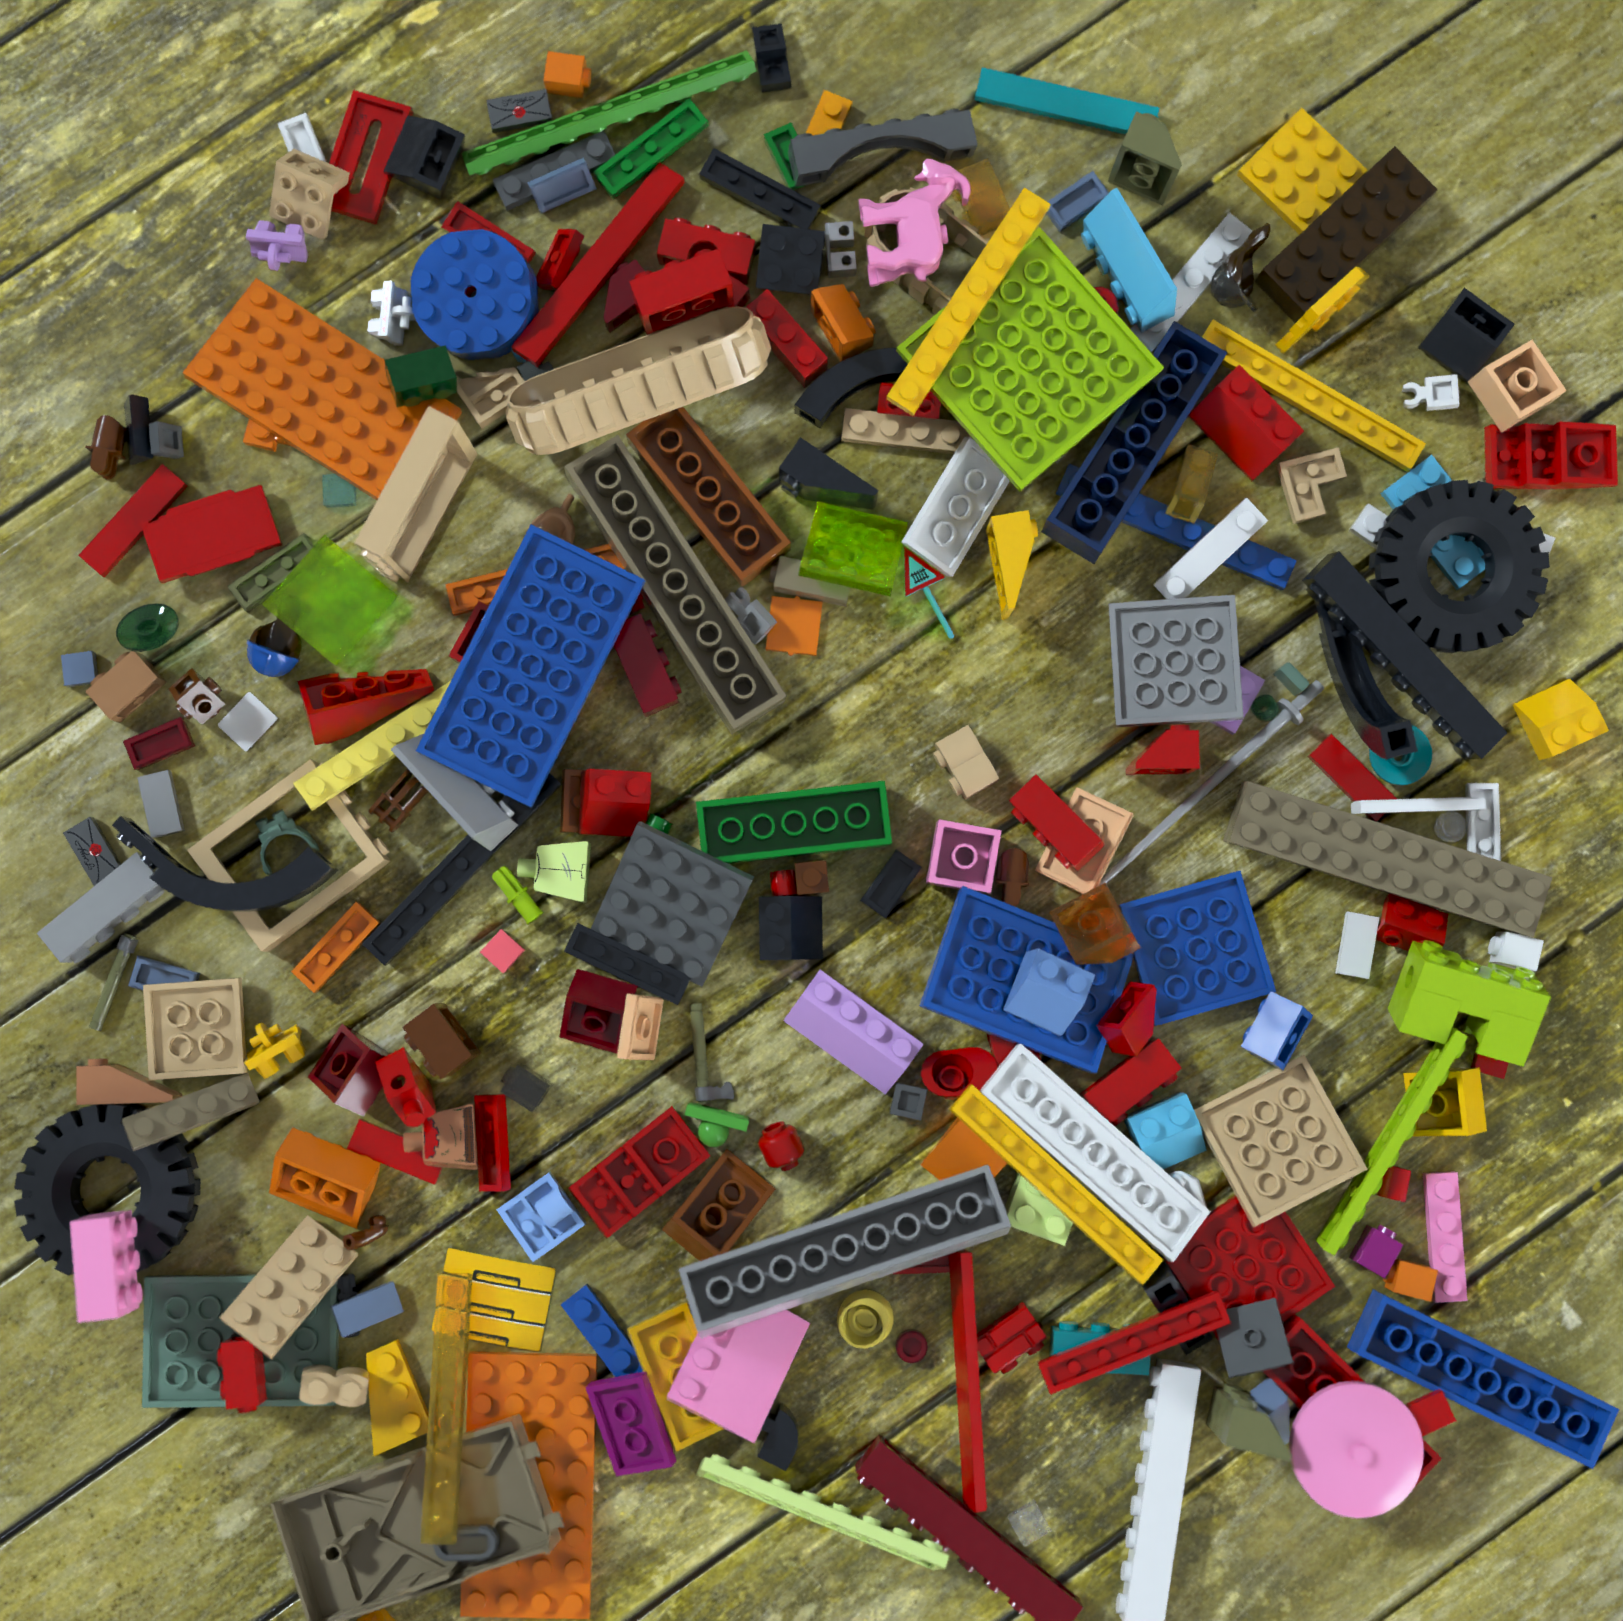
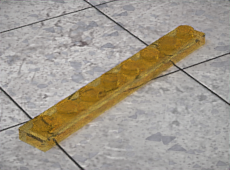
[420,1273,473,1545]

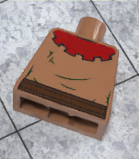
[403,1104,478,1170]

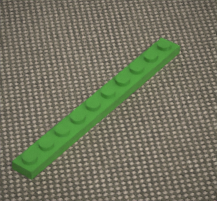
[461,50,757,175]

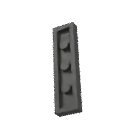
[493,131,615,211]

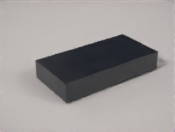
[860,849,922,919]

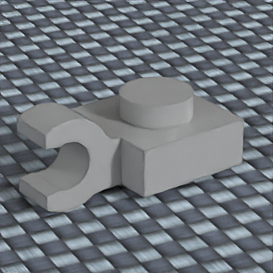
[725,587,777,645]

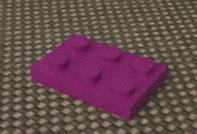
[585,1371,677,1477]

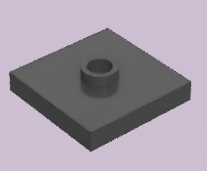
[1216,1298,1294,1379]

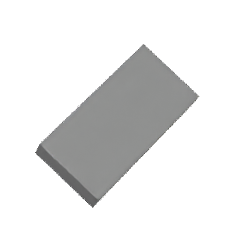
[137,770,185,839]

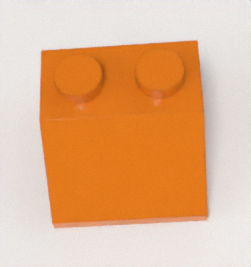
[811,284,876,362]

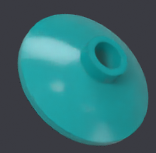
[1369,725,1432,785]

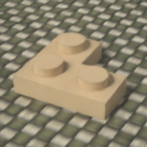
[1277,447,1347,524]

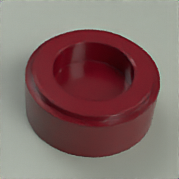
[895,1329,928,1363]

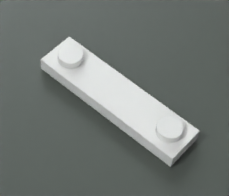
[1153,498,1268,599]

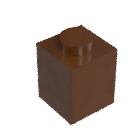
[794,860,829,896]

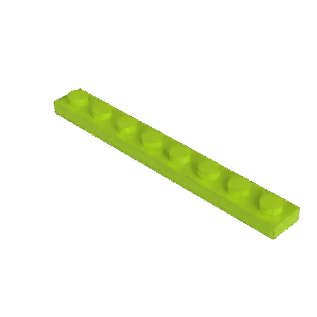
[1315,1027,1468,1256]

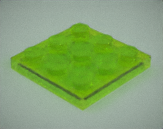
[798,502,908,597]
[262,534,398,667]

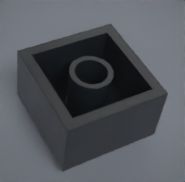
[756,224,825,295]

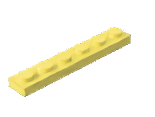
[293,681,451,811]

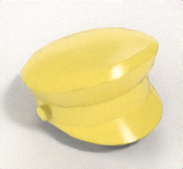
[837,1290,894,1349]

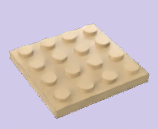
[1194,1055,1368,1227]

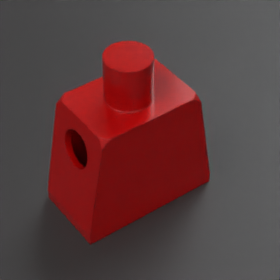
[375,1047,436,1127]

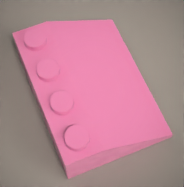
[667,1309,810,1443]

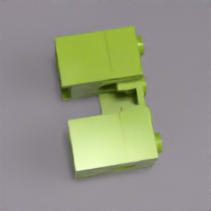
[1387,940,1551,1067]

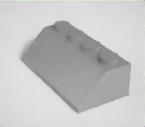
[391,734,518,851]

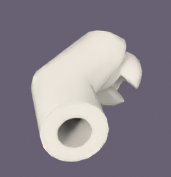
[1170,1171,1207,1207]

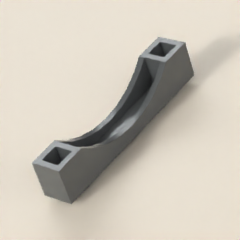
[788,109,978,187]

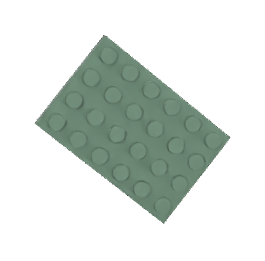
[142,1274,339,1408]

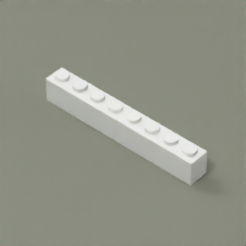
[1116,1358,1201,1621]

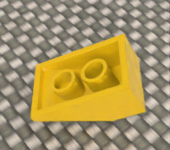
[986,510,1038,620]

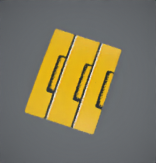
[432,1248,556,1351]

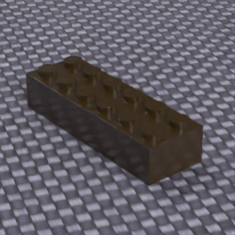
[1254,146,1438,323]

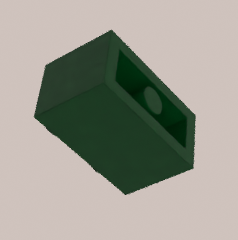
[385,345,457,407]

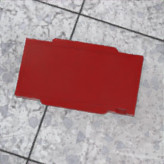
[140,485,283,584]

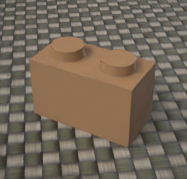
[85,650,167,723]

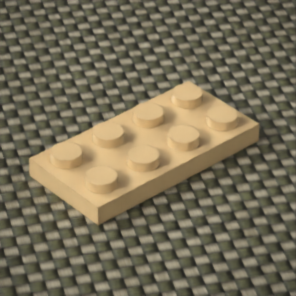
[220,1215,358,1359]

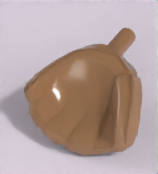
[529,494,575,544]

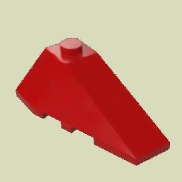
[297,669,434,745]

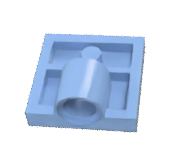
[497,1172,586,1262]

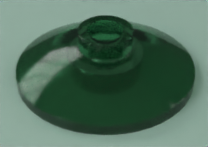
[116,603,179,652]

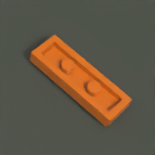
[291,902,381,993]

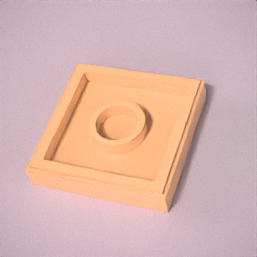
[617,994,664,1060]

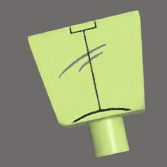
[517,841,591,903]

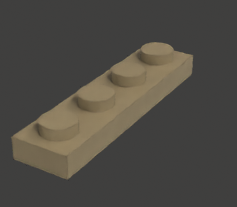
[122,1072,259,1151]

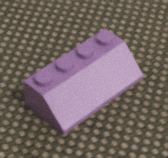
[783,970,924,1095]

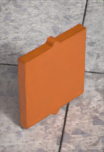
[766,596,823,656]

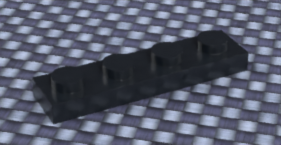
[699,148,821,229]
[564,923,691,1005]

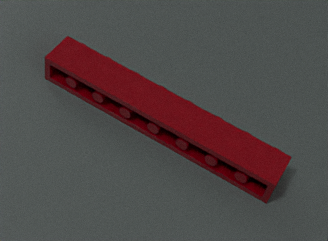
[855,1435,1084,1621]

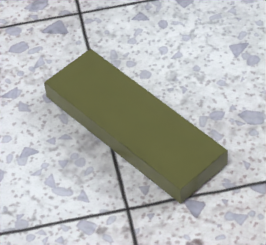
[227,533,324,613]

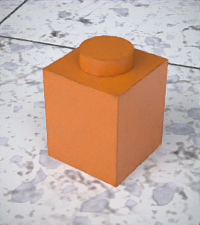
[543,51,591,98]
[1383,1258,1438,1302]

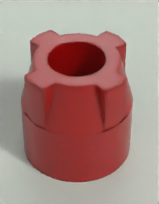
[770,869,797,896]

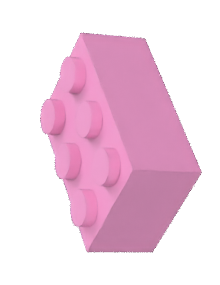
[70,1210,143,1323]

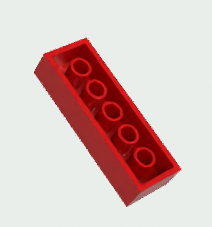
[1262,1315,1442,1506]

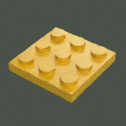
[1236,108,1367,235]

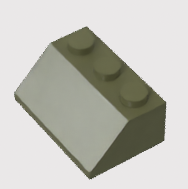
[1107,111,1182,206]
[1206,1384,1292,1461]

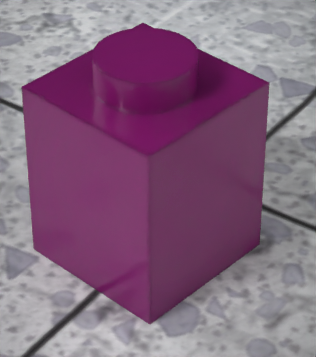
[1349,1224,1403,1278]

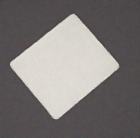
[218,692,277,751]

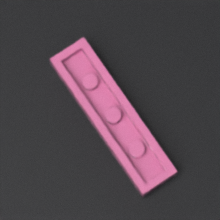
[1422,1171,1468,1303]

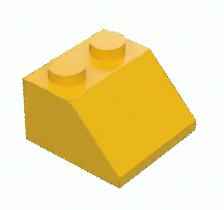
[1512,679,1609,761]
[1403,1067,1487,1137]

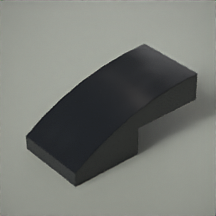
[752,23,792,93]

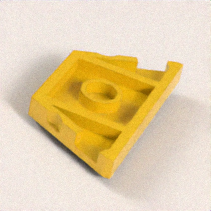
[1275,266,1369,354]

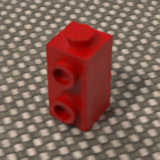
[217,1336,267,1413]

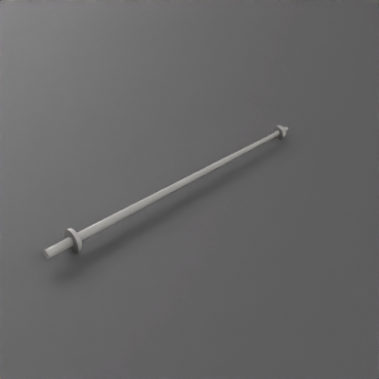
[1054,680,1324,925]

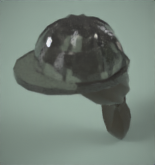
[1211,223,1271,312]

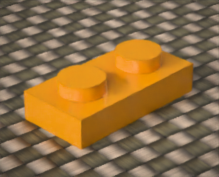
[806,90,852,136]

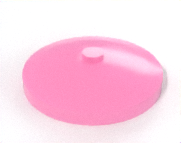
[1289,1381,1424,1518]

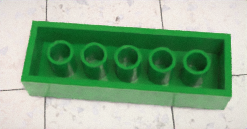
[696,781,892,864]

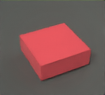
[480,929,525,973]

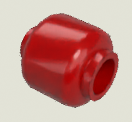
[758,1121,805,1171]

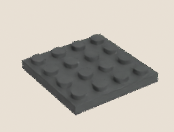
[591,821,754,987]

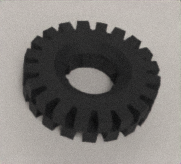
[1369,480,1550,653]
[14,1104,200,1276]

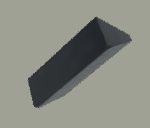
[124,394,154,465]

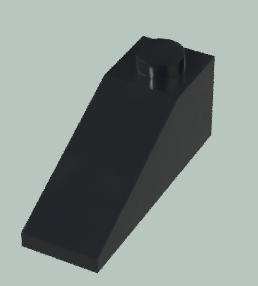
[1141,1253,1213,1355]

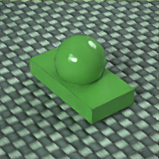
[685,1102,750,1148]

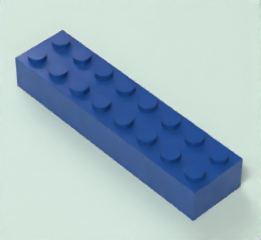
[1347,1289,1619,1469]

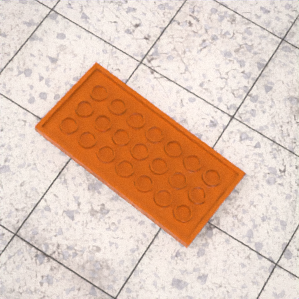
[182,278,462,500]
[460,1351,598,1619]

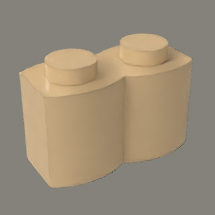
[933,725,999,800]
[299,1365,369,1407]

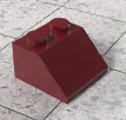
[559,969,638,1054]
[308,1024,389,1117]

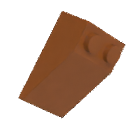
[662,1149,775,1261]

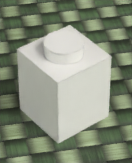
[1488,931,1544,971]

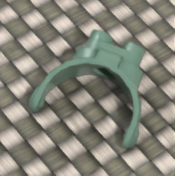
[255,809,320,875]

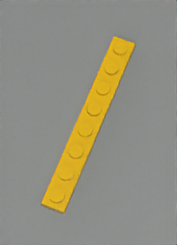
[886,187,1051,416]
[1202,319,1426,472]
[949,1085,1163,1285]

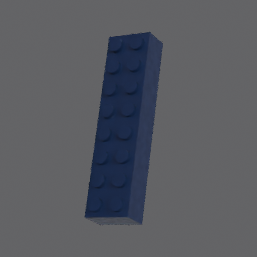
[1041,321,1227,564]

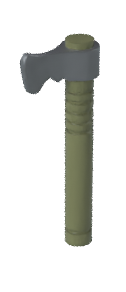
[89,933,138,1031]
[690,1003,735,1104]

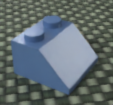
[1003,948,1095,1036]

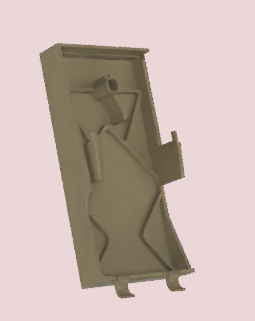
[271,1414,564,1621]

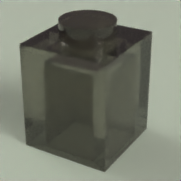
[500,1063,553,1112]

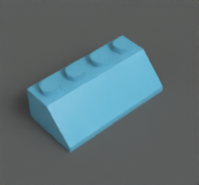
[1081,188,1177,333]

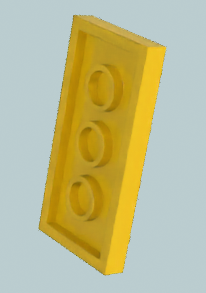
[626,1302,724,1451]

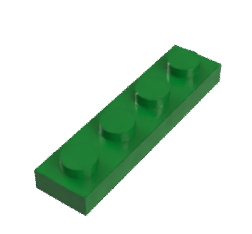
[594,98,709,200]

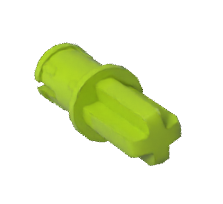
[492,866,544,925]

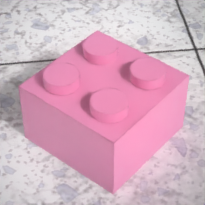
[926,819,1001,895]

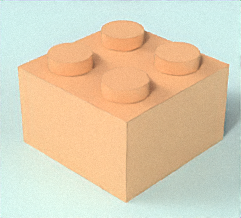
[1468,340,1567,433]

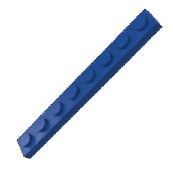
[1056,464,1297,590]

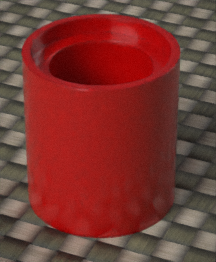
[1376,1166,1411,1202]

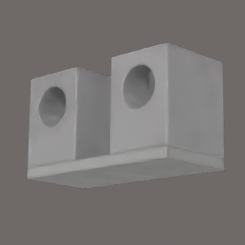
[825,221,856,278]

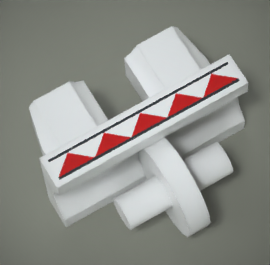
[368,281,416,345]

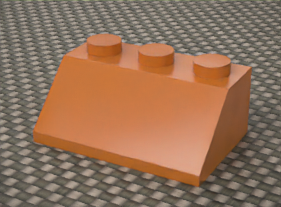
[269,1127,381,1229]

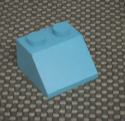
[1124,1092,1206,1169]

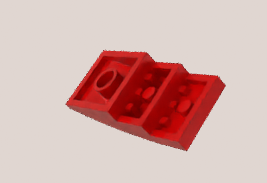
[1484,421,1618,489]
[568,1106,711,1239]

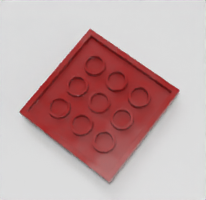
[1162,1195,1336,1343]

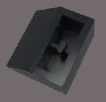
[383,116,465,200]
[1418,288,1515,383]

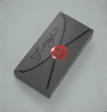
[486,89,552,133]
[63,817,121,886]

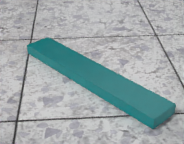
[975,67,1160,135]

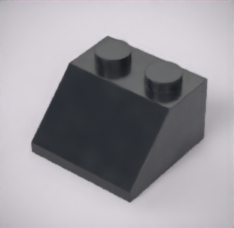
[759,896,823,961]

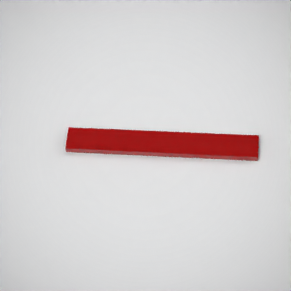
[511,162,685,368]
[949,1249,987,1513]

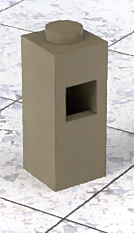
[769,556,853,607]

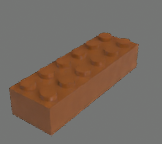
[626,407,791,588]

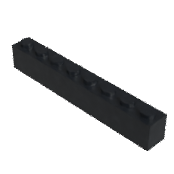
[1302,551,1507,759]

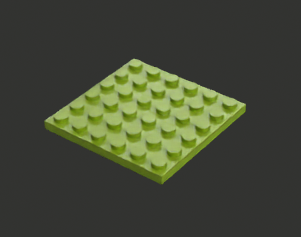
[896,227,1164,492]

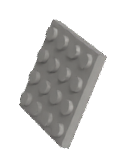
[1109,595,1244,728]

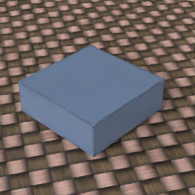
[61,651,98,687]

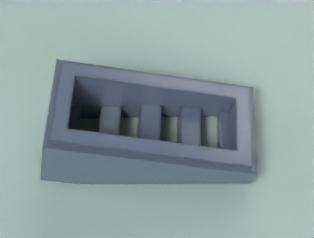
[1250,1378,1289,1445]

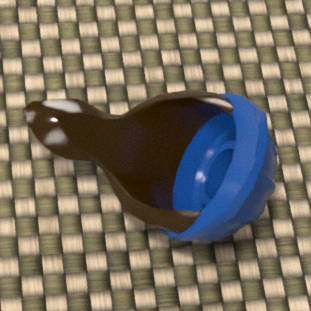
[246,596,302,677]

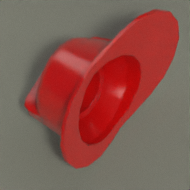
[921,1047,998,1100]

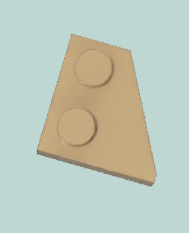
[456,367,524,429]

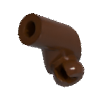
[343,1215,389,1251]

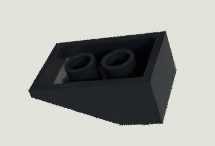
[779,437,878,510]

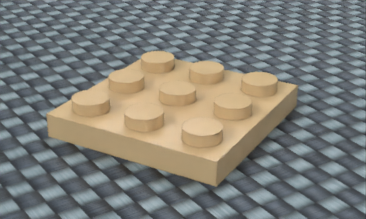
[143,978,248,1080]

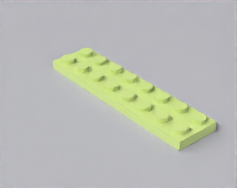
[696,1454,949,1570]

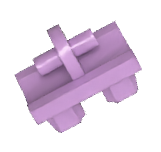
[246,220,308,271]

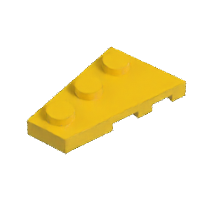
[366,1339,435,1457]

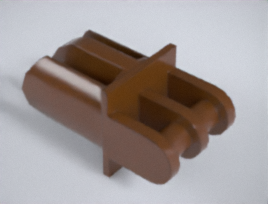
[85,415,127,479]
[368,768,429,833]
[995,848,1029,906]

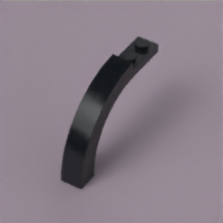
[794,348,908,429]
[1315,600,1418,759]
[112,816,338,912]

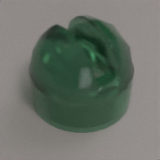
[1251,694,1279,722]

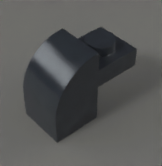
[757,1403,798,1471]

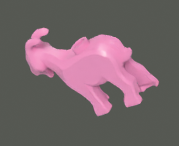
[858,159,971,287]

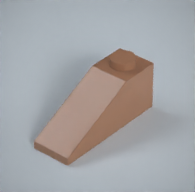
[76,1058,182,1105]

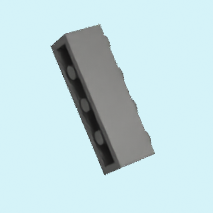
[37,852,165,963]

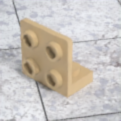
[269,149,350,240]

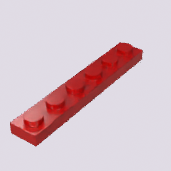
[1037,1290,1231,1395]

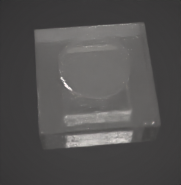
[1007,1499,1052,1547]

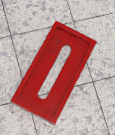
[329,90,413,225]

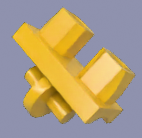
[244,1022,306,1079]

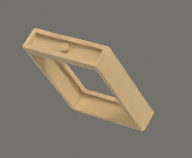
[354,406,478,583]
[187,759,391,952]

